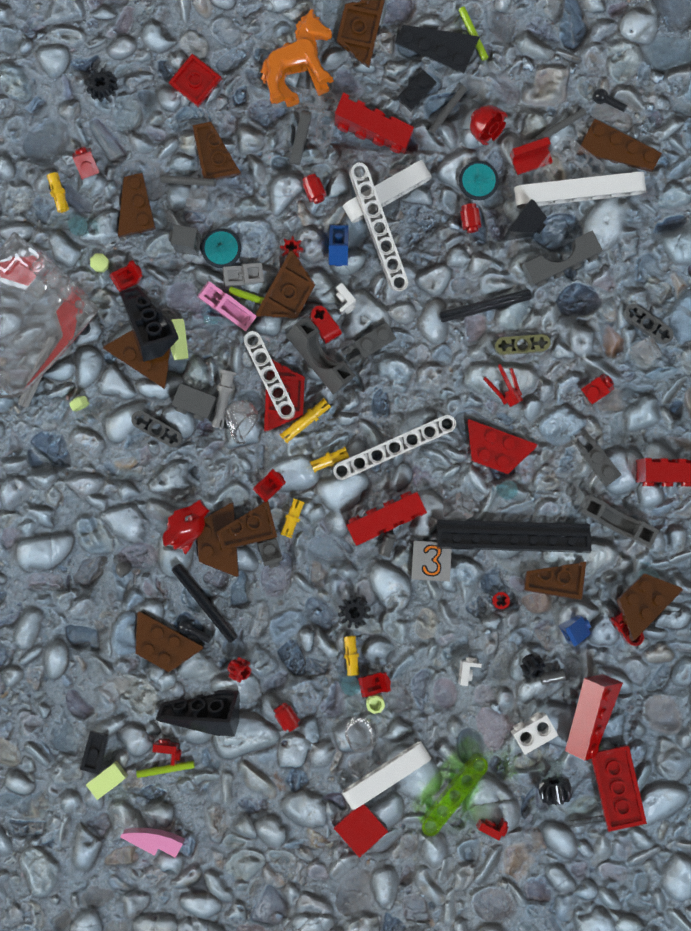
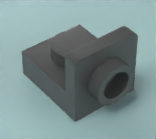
[258,538,284,569]

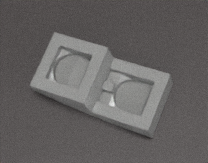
[222,263,264,287]

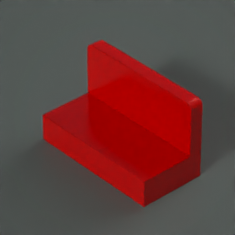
[510,137,553,175]

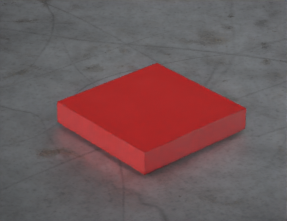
[168,54,222,108]
[334,804,388,858]

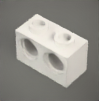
[511,712,559,755]

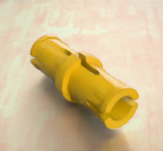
[46,172,69,213]
[310,447,350,473]
[280,498,305,538]
[344,635,359,676]

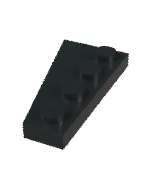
[395,25,480,74]

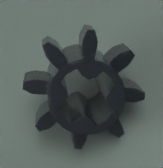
[520,654,546,678]

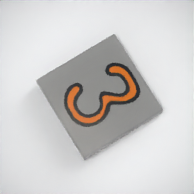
[411,541,452,582]

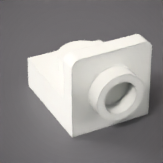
[336,283,356,315]
[458,657,482,686]

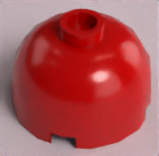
[470,105,507,145]

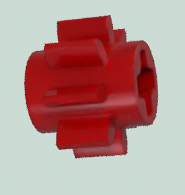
[280,236,304,259]
[227,657,251,683]

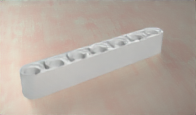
[349,163,408,291]
[514,172,646,208]
[333,415,456,480]

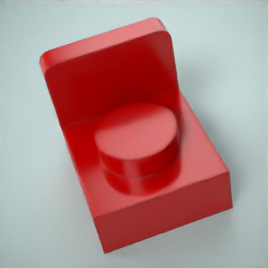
[476,818,509,841]

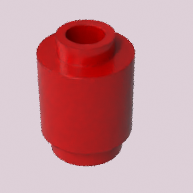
[302,174,327,204]
[460,203,482,233]
[273,702,300,732]

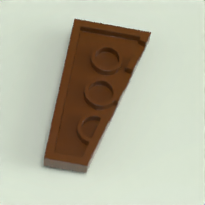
[576,119,662,172]

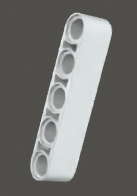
[342,160,432,223]
[244,331,295,420]
[342,741,432,810]

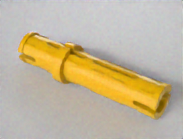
[279,398,331,443]

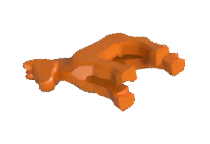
[261,9,334,107]

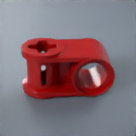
[311,306,342,344]
[609,613,644,646]

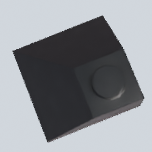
[503,199,547,241]

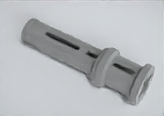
[212,370,237,429]

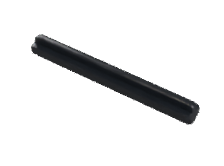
[439,289,532,322]
[172,564,238,643]

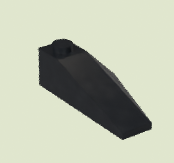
[120,287,179,362]
[156,690,240,737]

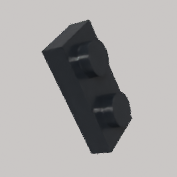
[397,70,437,112]
[80,730,110,774]

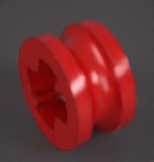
[492,592,510,609]

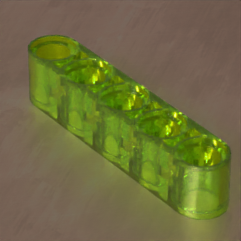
[421,753,488,836]

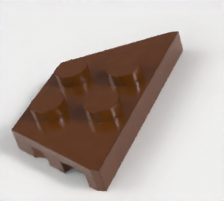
[337,0,385,68]
[255,250,316,319]
[103,330,171,389]
[197,503,239,577]
[617,573,683,641]
[135,611,204,672]

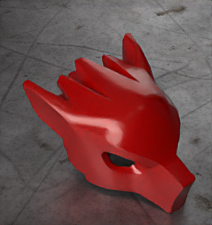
[162,500,210,554]

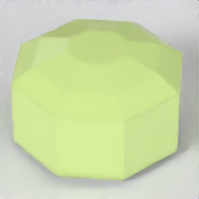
[90,253,109,272]
[69,396,90,412]
[366,694,385,714]

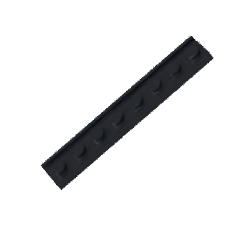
[437,520,592,553]

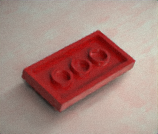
[591,745,647,832]

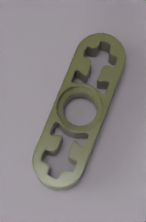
[494,334,551,355]

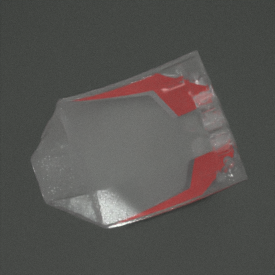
[0,232,100,398]

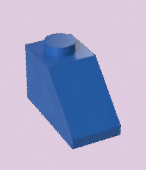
[329,225,349,267]
[558,615,591,647]

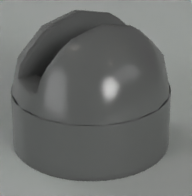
[116,562,133,578]

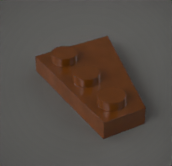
[192,122,241,180]
[118,173,156,238]
[216,501,277,551]
[523,562,586,600]

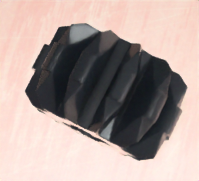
[85,68,118,102]
[338,596,371,629]
[539,776,573,806]

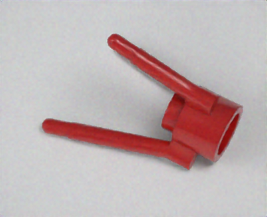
[483,364,523,407]

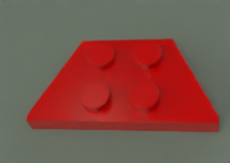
[264,359,305,432]
[467,419,538,474]

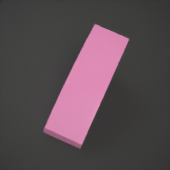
[197,282,257,332]
[120,828,185,858]

